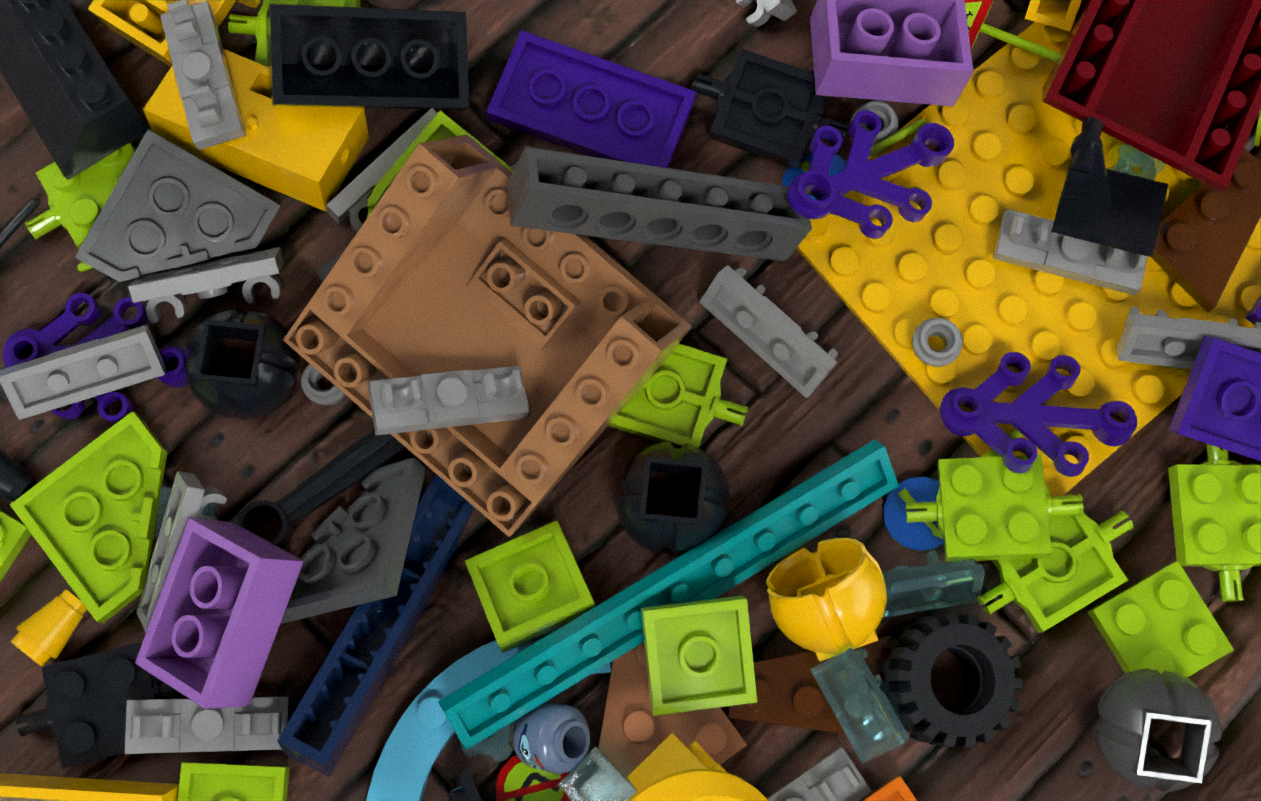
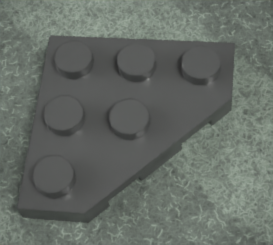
[74,129,281,282]
[280,458,426,624]

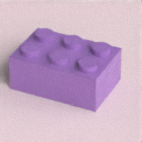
[810,0,974,107]
[135,518,304,709]

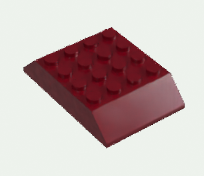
[1042,0,1261,192]

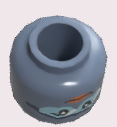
[513,701,590,774]

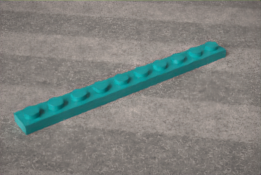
[438,440,899,750]

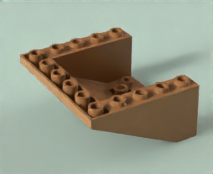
[283,134,692,537]

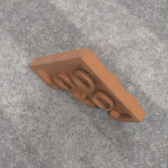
[591,642,747,801]

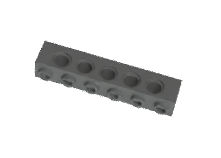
[507,147,812,261]

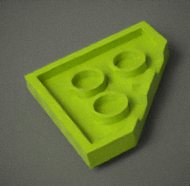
[10,411,167,623]

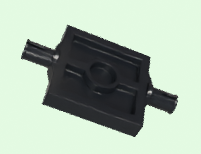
[691,49,849,169]
[16,642,183,769]

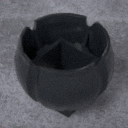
[184,308,300,420]
[615,441,730,556]

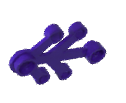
[787,110,954,239]
[3,293,191,424]
[940,352,1137,477]

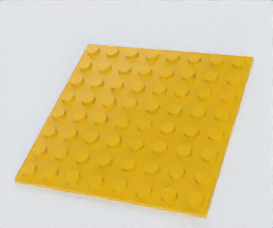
[796,20,1261,496]

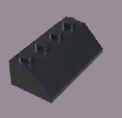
[0,0,151,180]
[266,4,469,110]

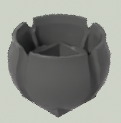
[1095,668,1222,792]

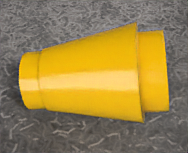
[10,589,87,667]

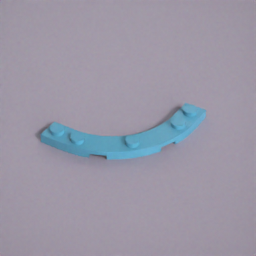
[366,626,611,801]

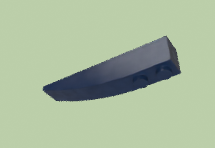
[277,474,475,777]

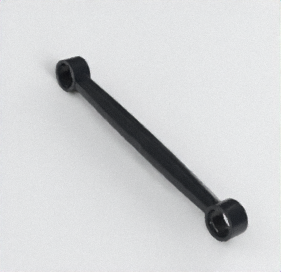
[237,429,407,549]

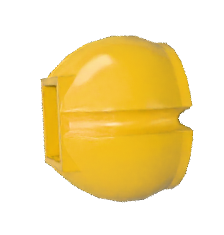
[766,538,887,662]

